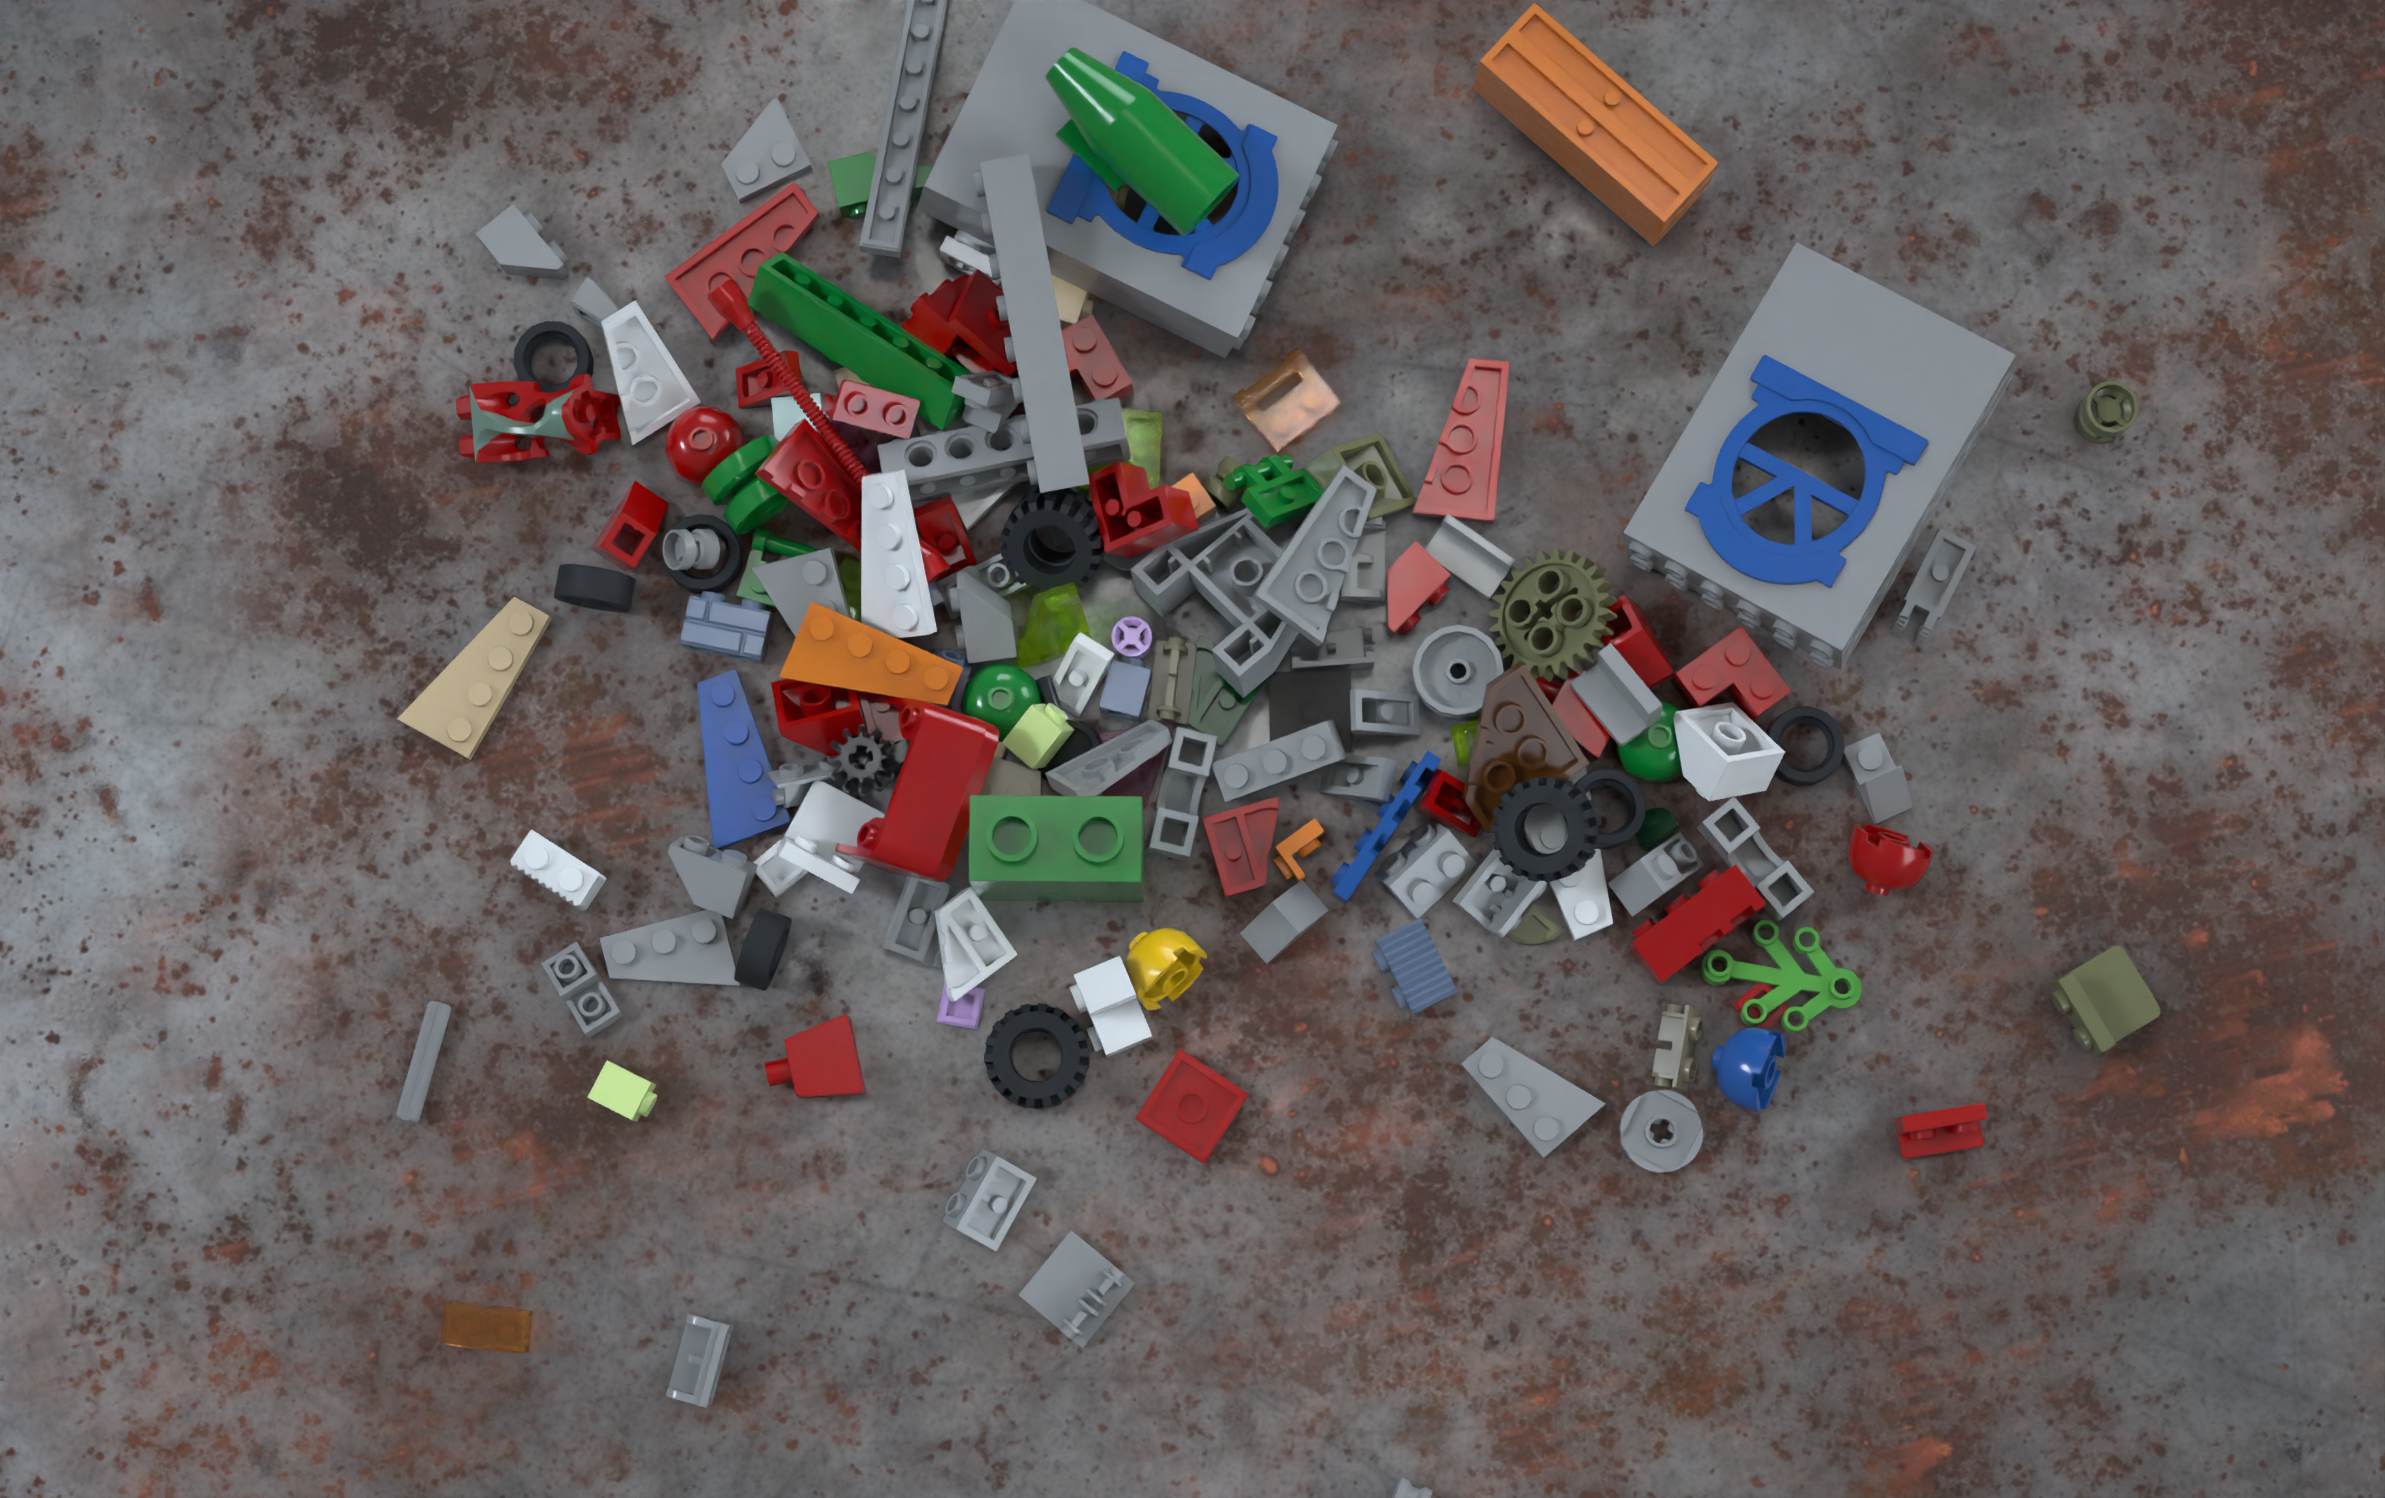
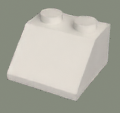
[1673,702,1785,801]

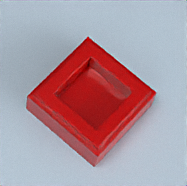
[1732,983,1790,1029]

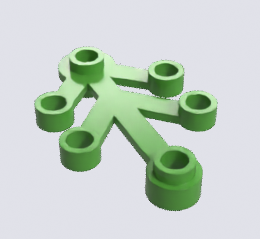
[1700,920,1862,1034]

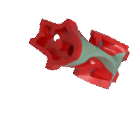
[456,374,621,464]

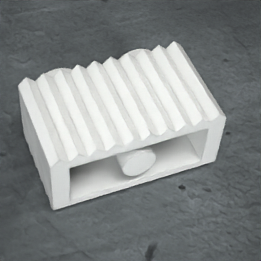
[510,830,606,911]

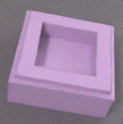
[937,982,986,1031]

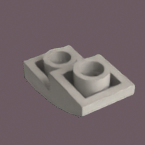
[935,553,1032,620]
[541,941,624,1038]

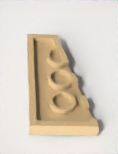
[397,597,552,760]

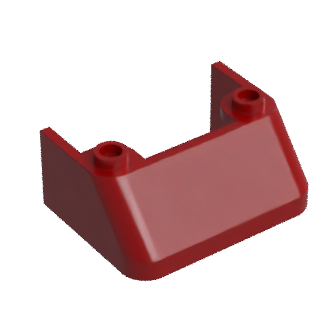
[835,696,999,883]

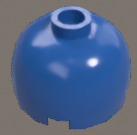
[1712,1027,1785,1113]

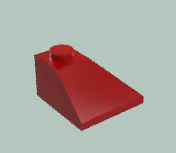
[771,679,869,756]

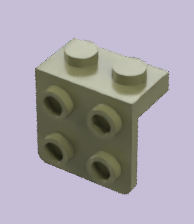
[2048,945,2161,1056]

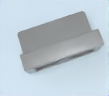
[1425,514,1515,601]
[1571,643,1662,746]

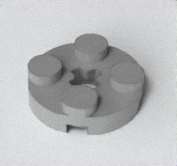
[1619,1090,1703,1173]

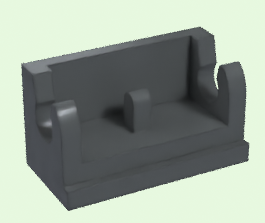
[1290,628,1375,675]

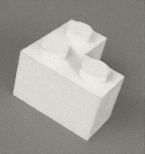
[1069,956,1153,1057]

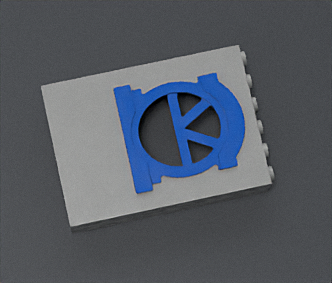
[917,0,1339,358]
[1623,242,2016,670]

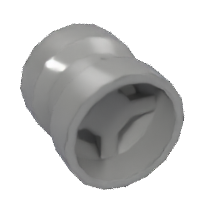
[663,529,720,570]

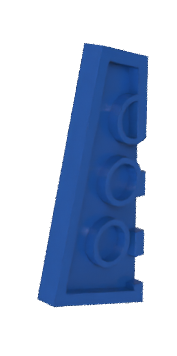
[697,669,792,850]
[1331,750,1442,905]

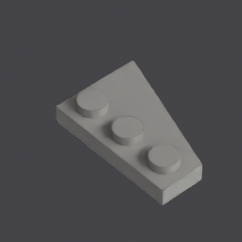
[1045,719,1173,796]
[600,910,741,987]

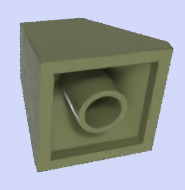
[1301,433,1417,521]

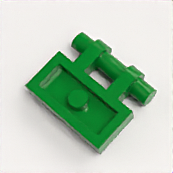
[1224,454,1324,528]

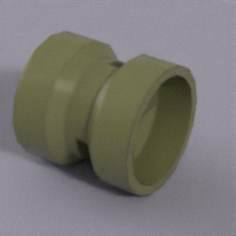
[1201,456,1246,513]

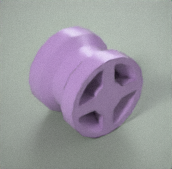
[1111,616,1153,660]

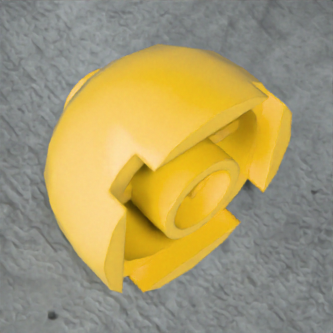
[1124,928,1207,1010]

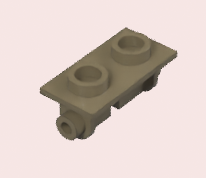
[1147,638,1197,725]
[1651,1004,1704,1092]

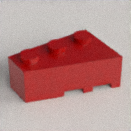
[1628,864,1766,985]

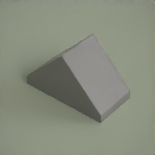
[1240,880,1329,965]

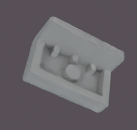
[1374,820,1477,919]
[1453,849,1547,938]

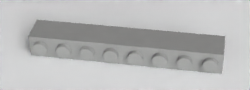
[973,153,1090,493]

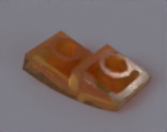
[440,1301,533,1353]

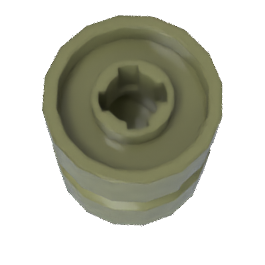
[2074,381,2139,445]

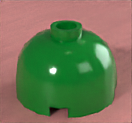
[961,663,1043,742]
[1614,701,1682,783]

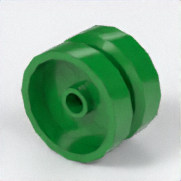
[701,435,792,535]

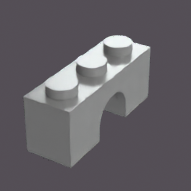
[1211,720,1347,802]
[1144,727,1218,861]
[1697,796,1814,923]

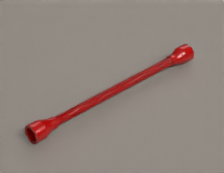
[707,279,950,585]

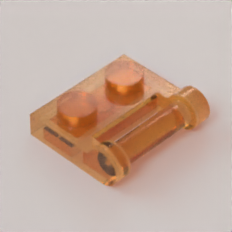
[1232,347,1341,455]

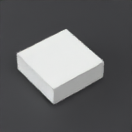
[753,840,808,898]

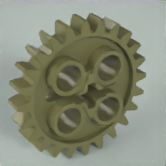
[1489,548,1617,682]

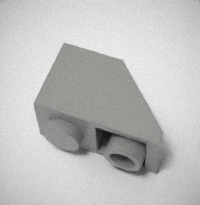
[476,204,570,280]
[949,571,1017,663]
[1608,832,1704,917]
[668,835,758,919]

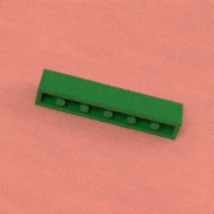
[748,252,973,430]

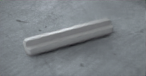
[396,1001,451,1122]

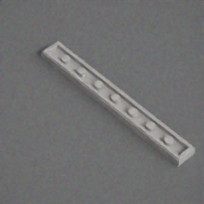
[860,0,948,258]

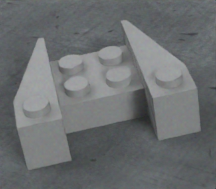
[1131,508,1299,698]

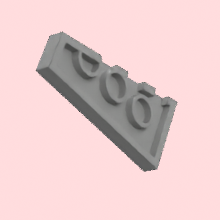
[1251,465,1377,646]

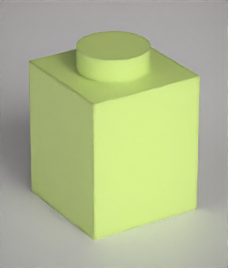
[1002,703,1075,769]
[587,1060,658,1122]

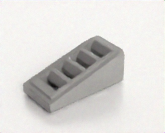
[571,277,620,329]

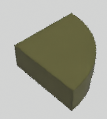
[1505,903,1562,945]

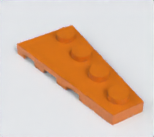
[779,602,964,706]

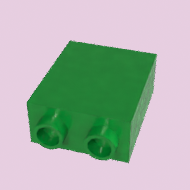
[969,795,1145,902]

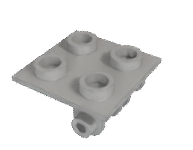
[1019,1230,1135,1348]

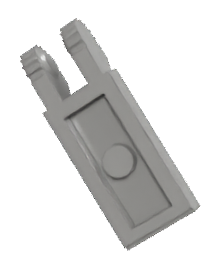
[1890,528,1977,647]

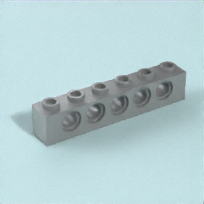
[877,397,1131,504]

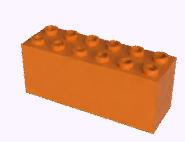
[1473,2,1719,247]

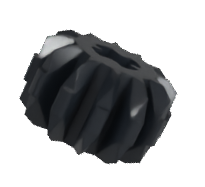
[827,725,898,796]

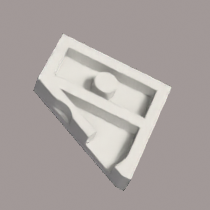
[934,887,1018,1001]

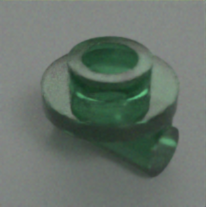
[1635,808,1680,853]

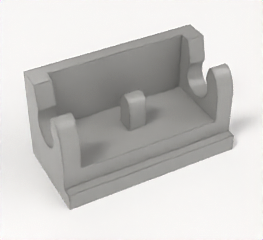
[1340,517,1386,603]
[666,1314,733,1408]

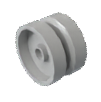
[1413,625,1504,721]

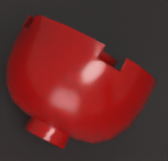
[665,406,747,488]
[1848,824,1934,896]

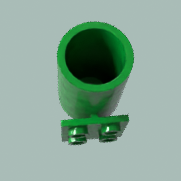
[1045,47,1241,237]

